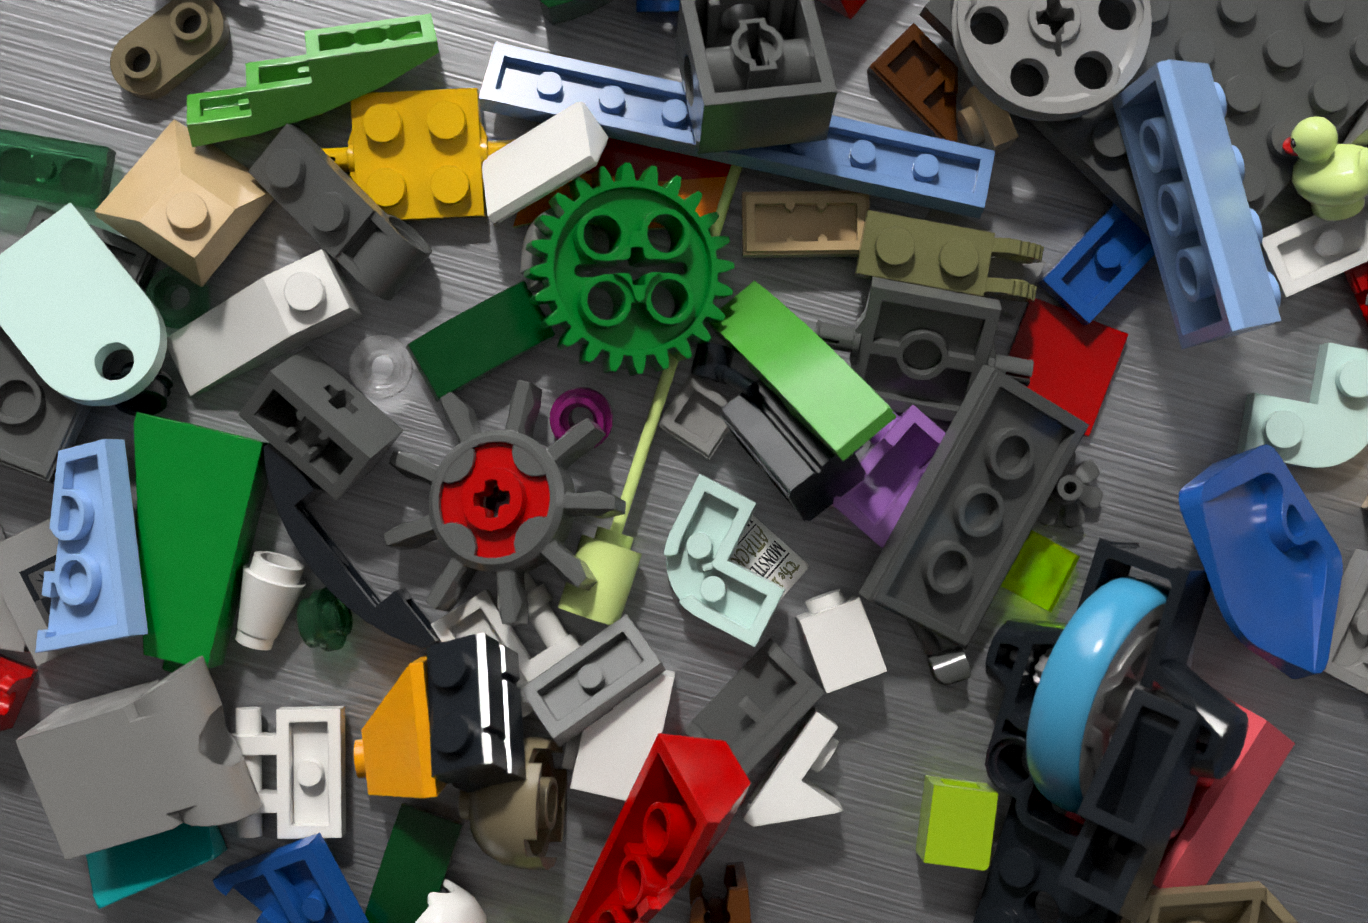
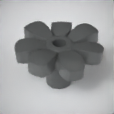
[1037,452,1103,528]

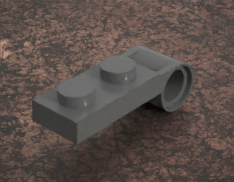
[248,123,432,301]

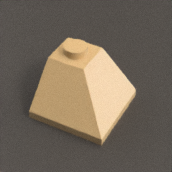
[95,119,274,287]

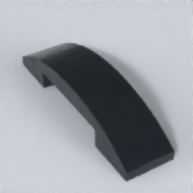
[263,443,440,650]

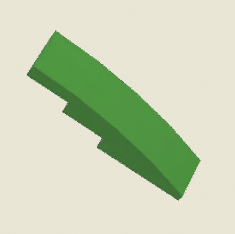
[187,13,439,147]
[709,280,897,461]

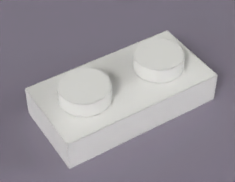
[1260,195,1368,299]

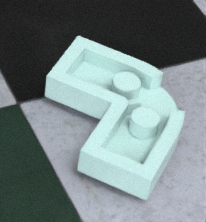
[1236,342,1368,468]
[664,474,786,647]

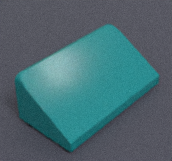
[86,823,228,909]

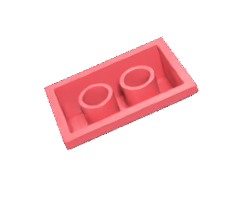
[1065,698,1295,888]

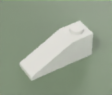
[167,249,363,397]

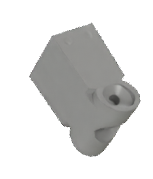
[15,655,262,861]

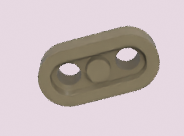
[110,0,230,100]

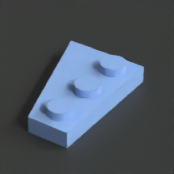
[35,439,148,653]

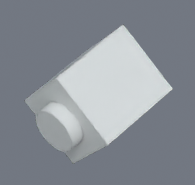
[795,589,887,694]

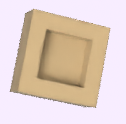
[957,86,1019,155]

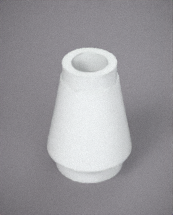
[235,551,306,650]

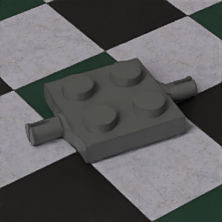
[815,277,1034,422]

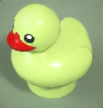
[1282,116,1368,221]

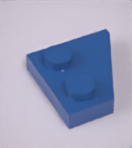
[212,833,369,923]

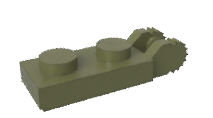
[854,210,1044,302]

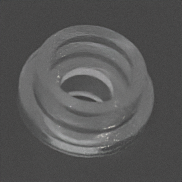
[349,335,413,399]

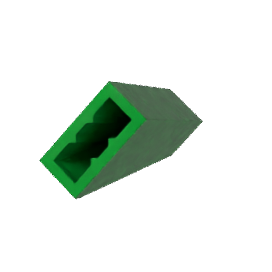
[134,412,269,673]

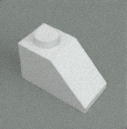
[562,670,675,801]

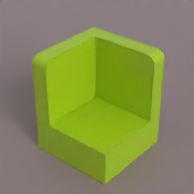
[916,775,999,871]

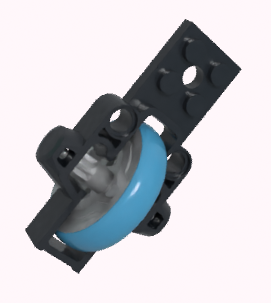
[973,538,1248,923]

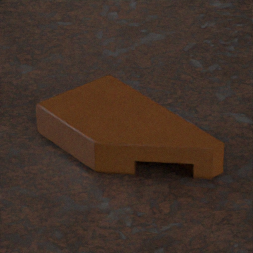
[867,23,958,142]

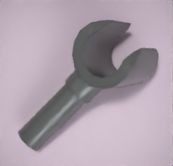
[907,620,971,686]

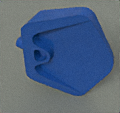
[1179,444,1343,679]

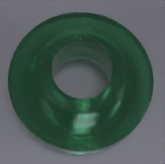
[146,266,211,329]
[297,587,353,652]

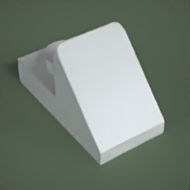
[740,706,843,827]

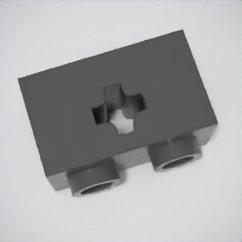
[238,346,404,501]

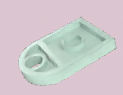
[0,202,167,406]

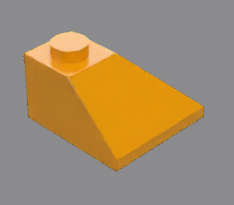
[354,654,447,798]

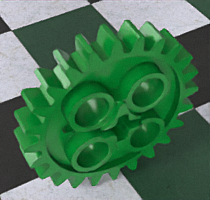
[524,163,735,376]

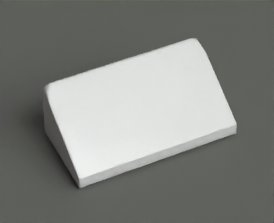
[482,102,609,224]

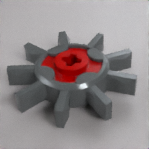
[383,380,626,627]

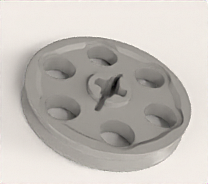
[951,0,1152,122]

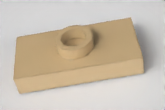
[741,190,870,258]

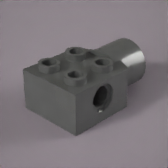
[675,0,837,154]

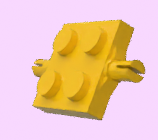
[321,88,515,221]

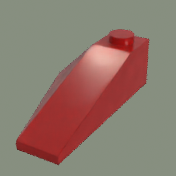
[568,733,751,923]

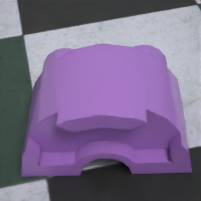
[832,405,945,549]

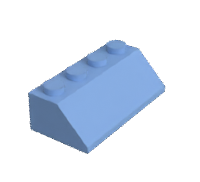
[1112,60,1281,350]

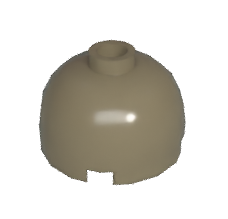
[459,737,568,870]

